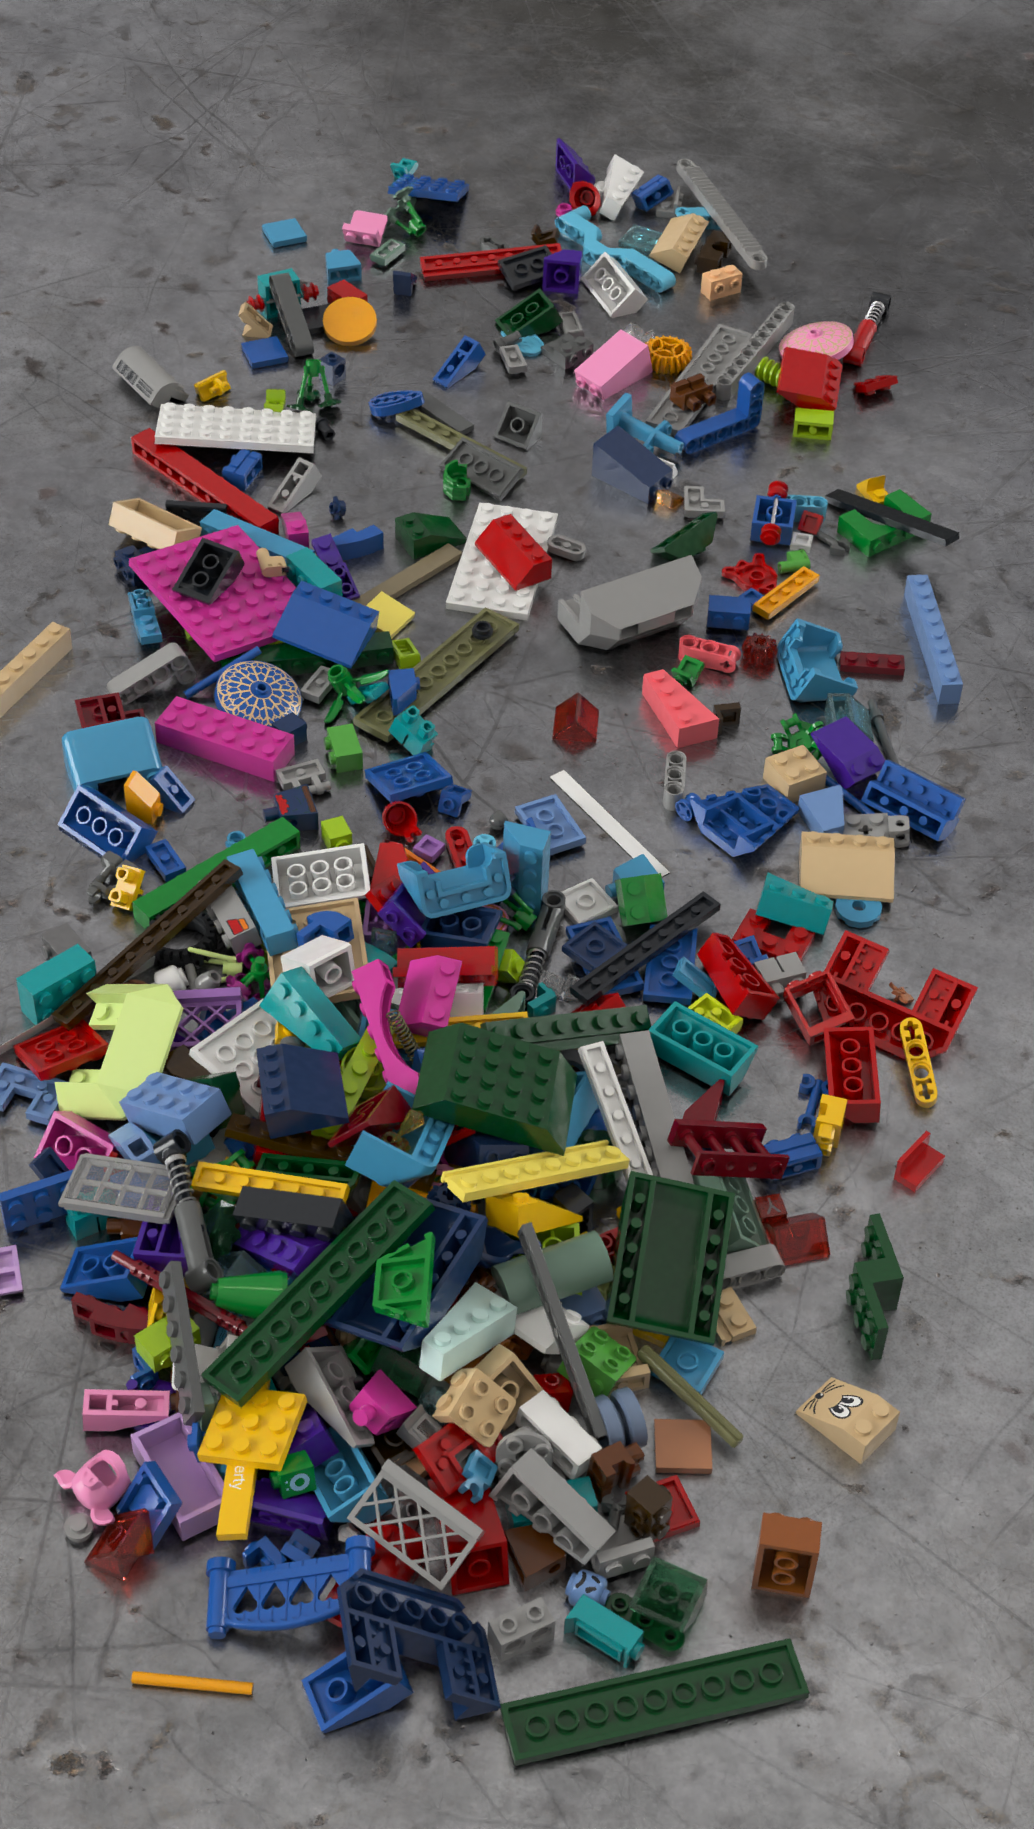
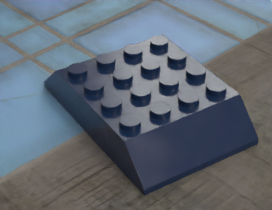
[324,1197,488,1352]

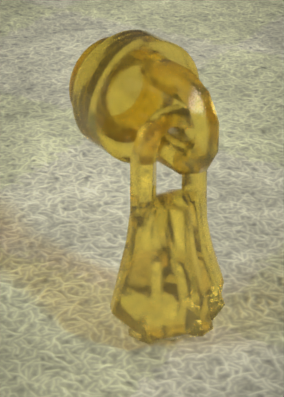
[382,1109,425,1153]

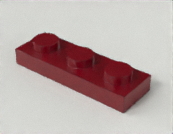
[840,651,905,676]

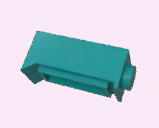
[564,1594,645,1668]

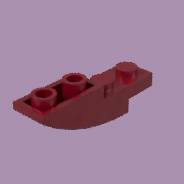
[71,1292,148,1345]

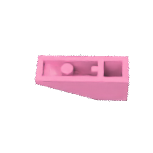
[82,1389,170,1431]

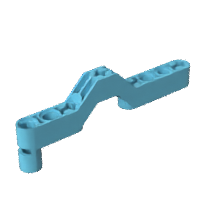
[555,205,676,293]

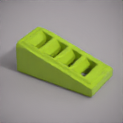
[392,638,421,669]

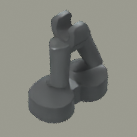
[87,851,139,904]

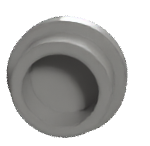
[64,1513,94,1542]

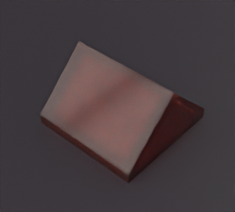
[552,692,599,742]
[763,1212,830,1266]

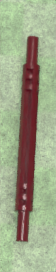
[111,1250,249,1336]

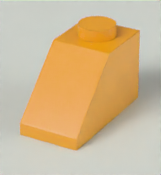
[124,771,163,825]

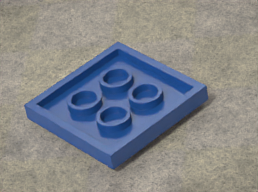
[365,752,453,803]

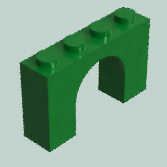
[837,489,932,557]

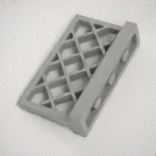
[347,1459,485,1591]

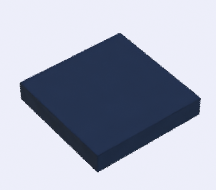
[562,921,628,972]

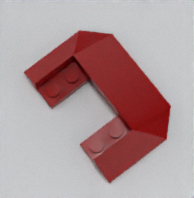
[813,930,978,1061]

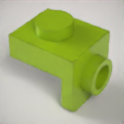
[264,389,286,412]
[497,949,525,984]

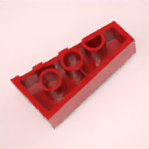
[697,932,780,1020]

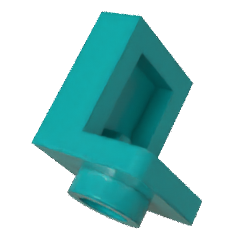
[390,158,418,179]
[527,982,557,1018]

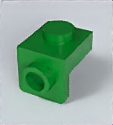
[671,655,705,687]

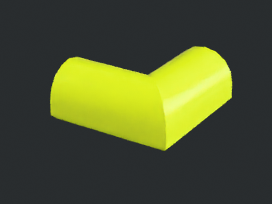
[688,993,743,1034]

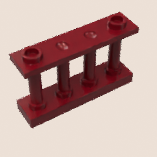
[667,1119,790,1179]

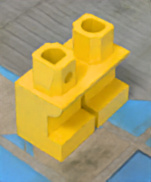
[813,1094,847,1157]

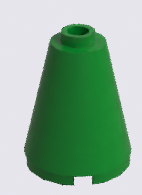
[210,1270,288,1319]

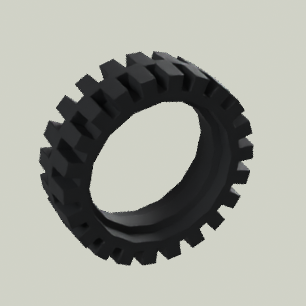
[146,910,217,971]

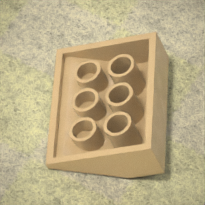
[799,831,895,903]

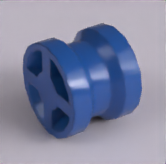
[675,793,701,821]

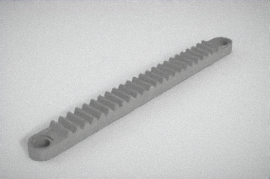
[676,159,768,270]

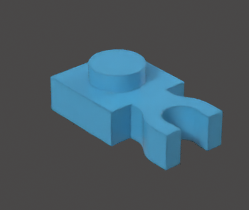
[458,1449,498,1504]

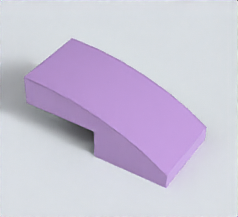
[0,1245,23,1296]

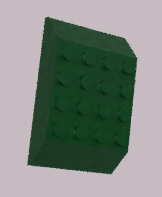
[411,1022,577,1156]
[605,1171,735,1346]

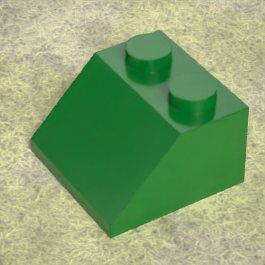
[615,873,668,927]

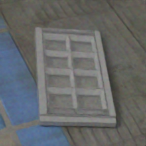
[58,1153,191,1224]

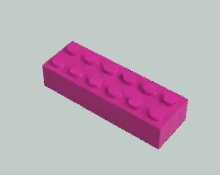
[155,696,295,782]

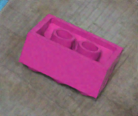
[396,955,462,1037]
[34,1111,124,1170]

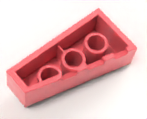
[642,669,719,749]

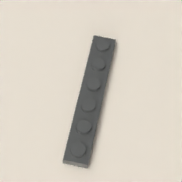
[159,1261,205,1426]

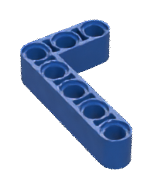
[674,372,765,454]

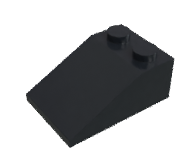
[172,537,245,605]

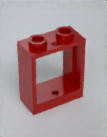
[783,969,855,1047]

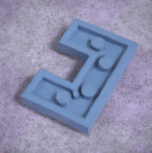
[0,1062,68,1125]

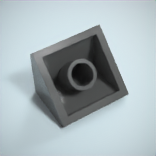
[493,401,543,450]

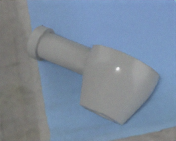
[194,970,222,989]

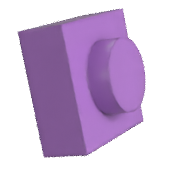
[413,834,445,863]

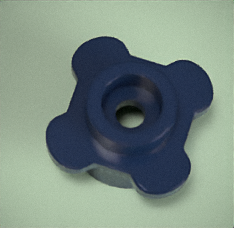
[329,496,346,520]

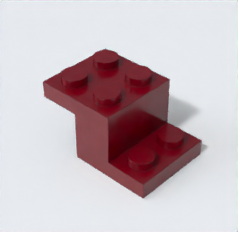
[75,692,145,729]

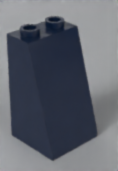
[592,426,673,504]
[444,1126,529,1167]

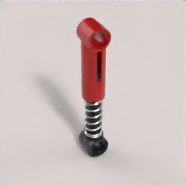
[843,291,892,366]

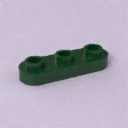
[605,1593,685,1657]

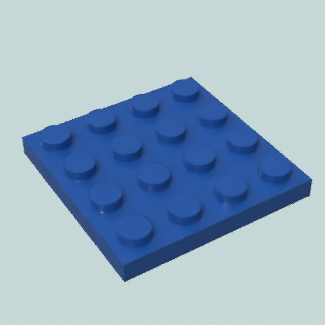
[388,174,469,202]

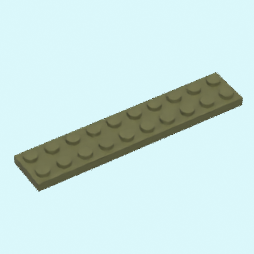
[353,607,519,743]

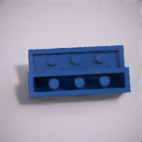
[861,760,966,841]

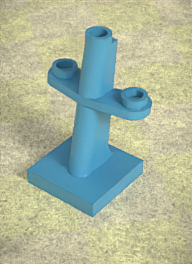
[606,393,684,455]

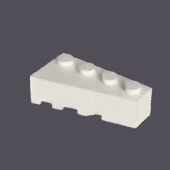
[599,154,644,221]

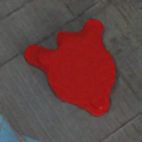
[722,553,777,595]

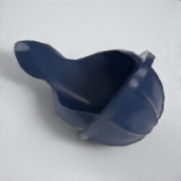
[477,1226,542,1269]

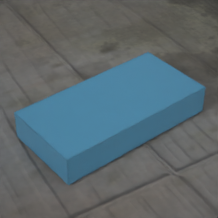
[672,957,718,998]

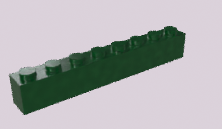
[220,631,394,676]

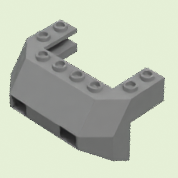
[558,555,702,650]

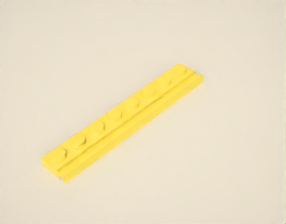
[440,1140,630,1202]

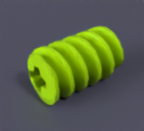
[754,356,781,387]

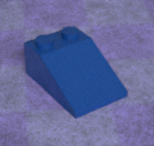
[60,1237,148,1302]
[301,1651,414,1734]

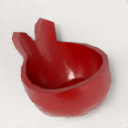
[382,801,422,843]

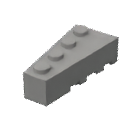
[488,1448,616,1565]

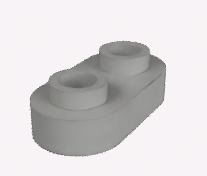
[547,535,586,561]

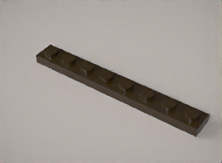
[225,1113,437,1193]

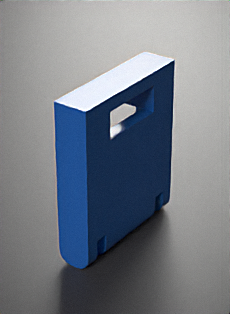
[116,1461,183,1554]

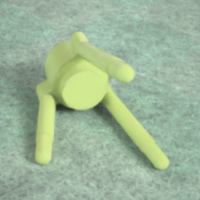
[188,947,243,983]

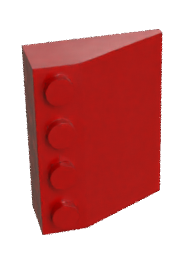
[777,347,842,411]

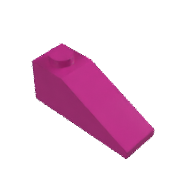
[280,512,309,548]

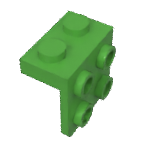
[557,1326,636,1397]

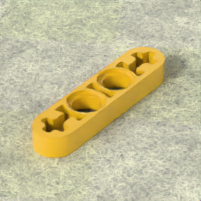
[900,1018,938,1108]

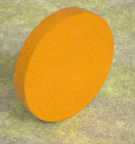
[323,297,377,346]

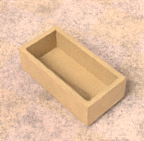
[109,498,202,549]

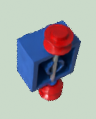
[750,481,797,545]

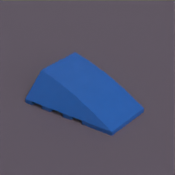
[690,784,800,857]

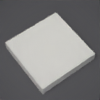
[561,878,619,925]

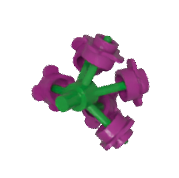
[226,942,271,1001]

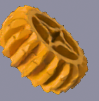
[645,335,692,375]

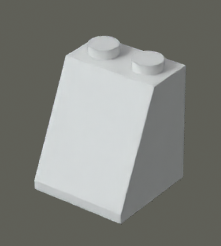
[280,935,355,998]

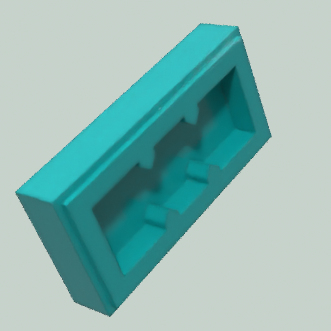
[347,682,390,704]

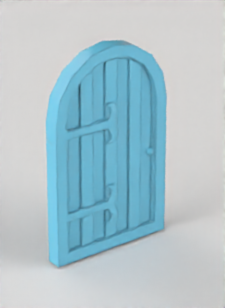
[501,331,544,357]

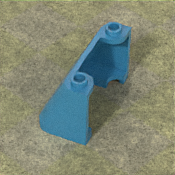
[776,618,858,703]
[61,717,162,792]
[397,842,511,918]

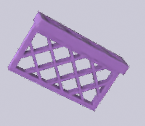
[170,987,243,1051]

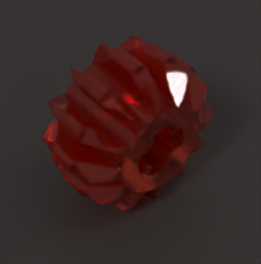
[741,632,778,667]

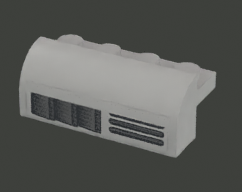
[112,346,189,408]

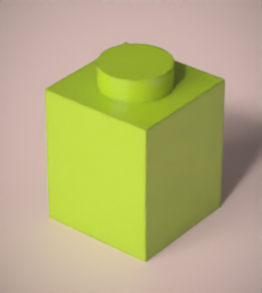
[321,815,352,849]

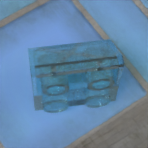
[825,693,874,742]

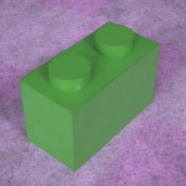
[324,723,363,773]

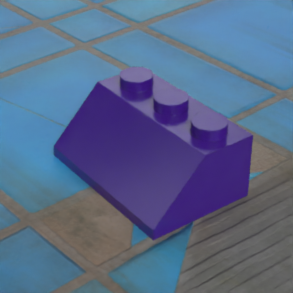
[555,138,595,189]
[250,1478,334,1541]

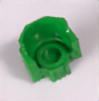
[443,460,471,501]

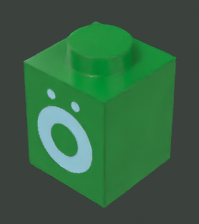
[269,1450,316,1499]

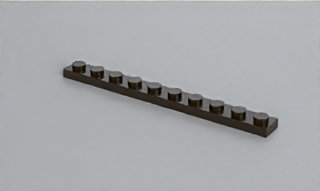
[51,859,243,1030]

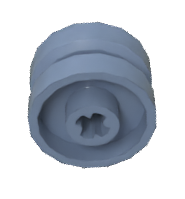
[595,1387,648,1449]

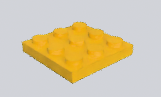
[197,1389,307,1471]

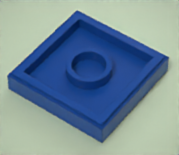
[241,336,288,369]

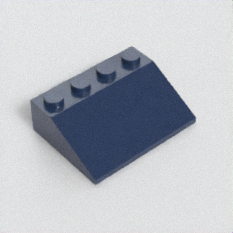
[256,1044,349,1139]

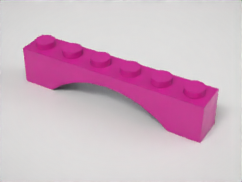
[351,959,419,1095]

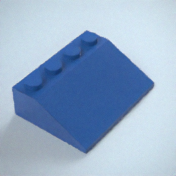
[272,581,379,669]

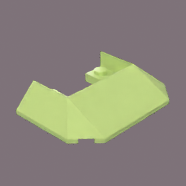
[55,984,184,1121]

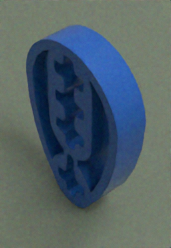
[369,390,425,417]

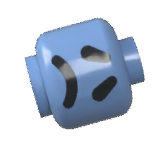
[565,1569,611,1607]

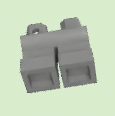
[754,952,806,1003]

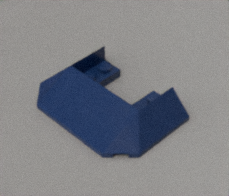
[337,1568,501,1720]

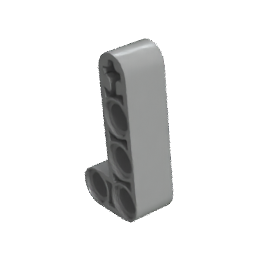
[106,643,196,706]

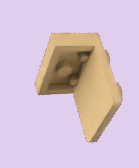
[432,1368,516,1447]

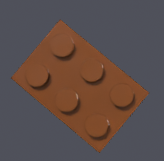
[751,1512,822,1598]

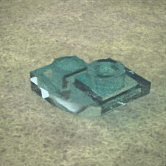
[371,927,398,956]

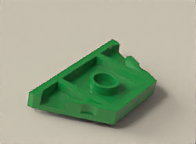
[372,1232,435,1328]

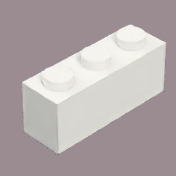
[515,1390,602,1480]

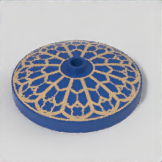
[214,660,302,727]

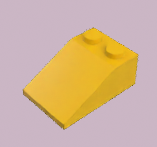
[486,1191,583,1238]

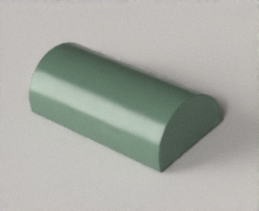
[491,1230,613,1315]

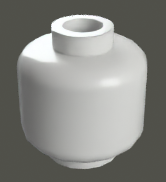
[151,965,189,991]

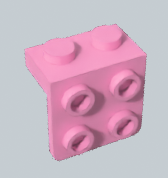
[342,210,388,247]

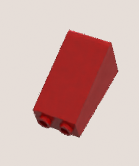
[427,1480,510,1596]

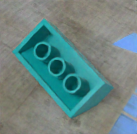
[649,1001,758,1096]

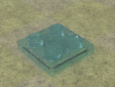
[618,224,662,256]

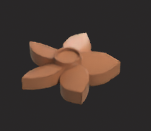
[889,982,914,1004]

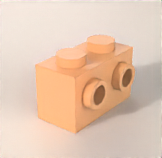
[701,265,743,301]

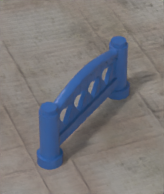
[206,1535,375,1639]

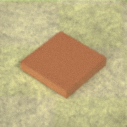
[654,1419,713,1474]

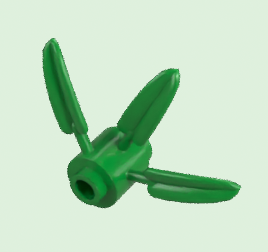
[324,664,389,723]

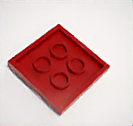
[13,1019,109,1081]

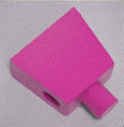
[349,1369,417,1435]

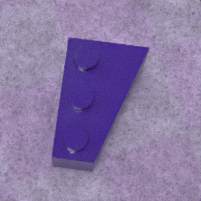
[133,1189,188,1277]

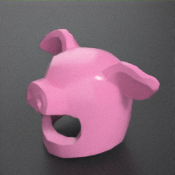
[54,1450,131,1526]

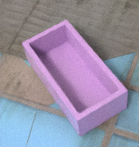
[131,1412,224,1541]

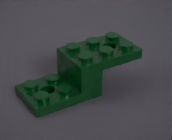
[846,1213,904,1360]

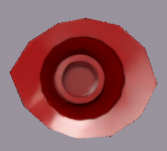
[569,181,601,216]

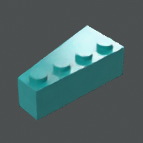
[259,966,361,1061]

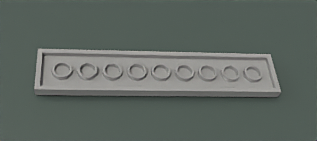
[645,324,753,437]

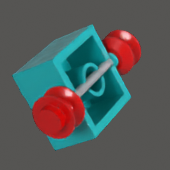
[246,268,319,319]

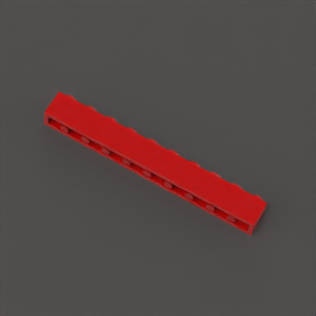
[131,428,279,534]

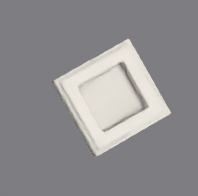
[790,532,814,553]

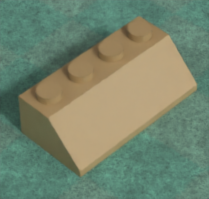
[649,213,709,273]

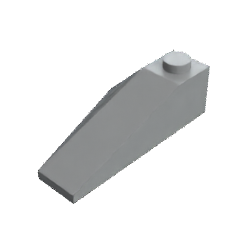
[284,1346,375,1448]

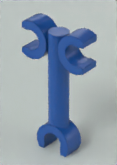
[797,1074,828,1133]

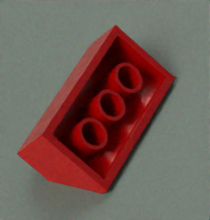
[475,514,552,591]
[823,1027,881,1123]

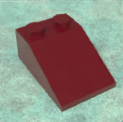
[327,1085,412,1148]

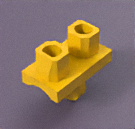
[194,370,231,402]
[108,865,145,911]

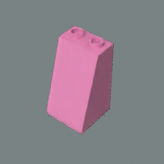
[574,330,653,400]

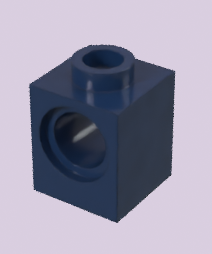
[319,352,346,386]

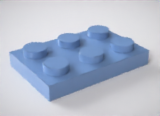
[515,794,586,855]

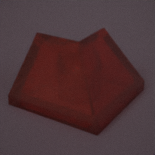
[84,1508,154,1581]

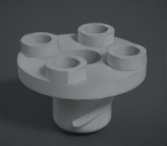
[496,1427,553,1475]

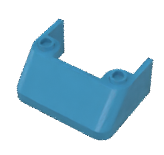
[345,1081,455,1187]

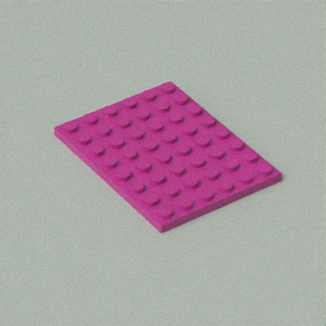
[129,525,296,662]

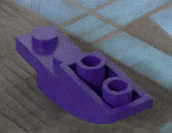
[311,533,360,600]

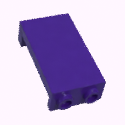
[377,861,435,948]

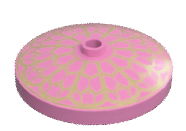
[779,321,854,360]

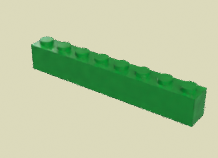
[132,817,301,929]

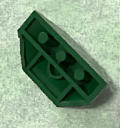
[650,512,718,562]
[256,1153,361,1191]

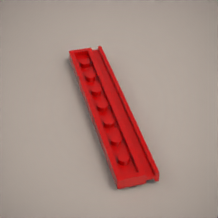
[420,243,562,282]

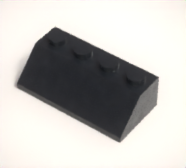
[233,1186,354,1242]

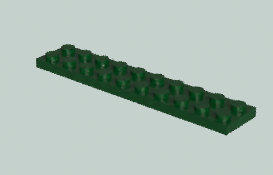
[201,1180,435,1408]
[500,1638,810,1766]

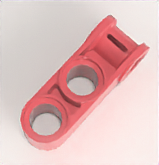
[678,635,741,673]

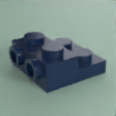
[113,545,156,587]

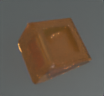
[656,490,684,509]

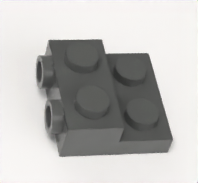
[541,334,594,370]

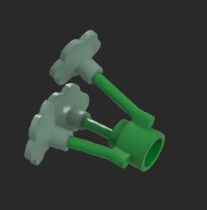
[384,186,427,237]

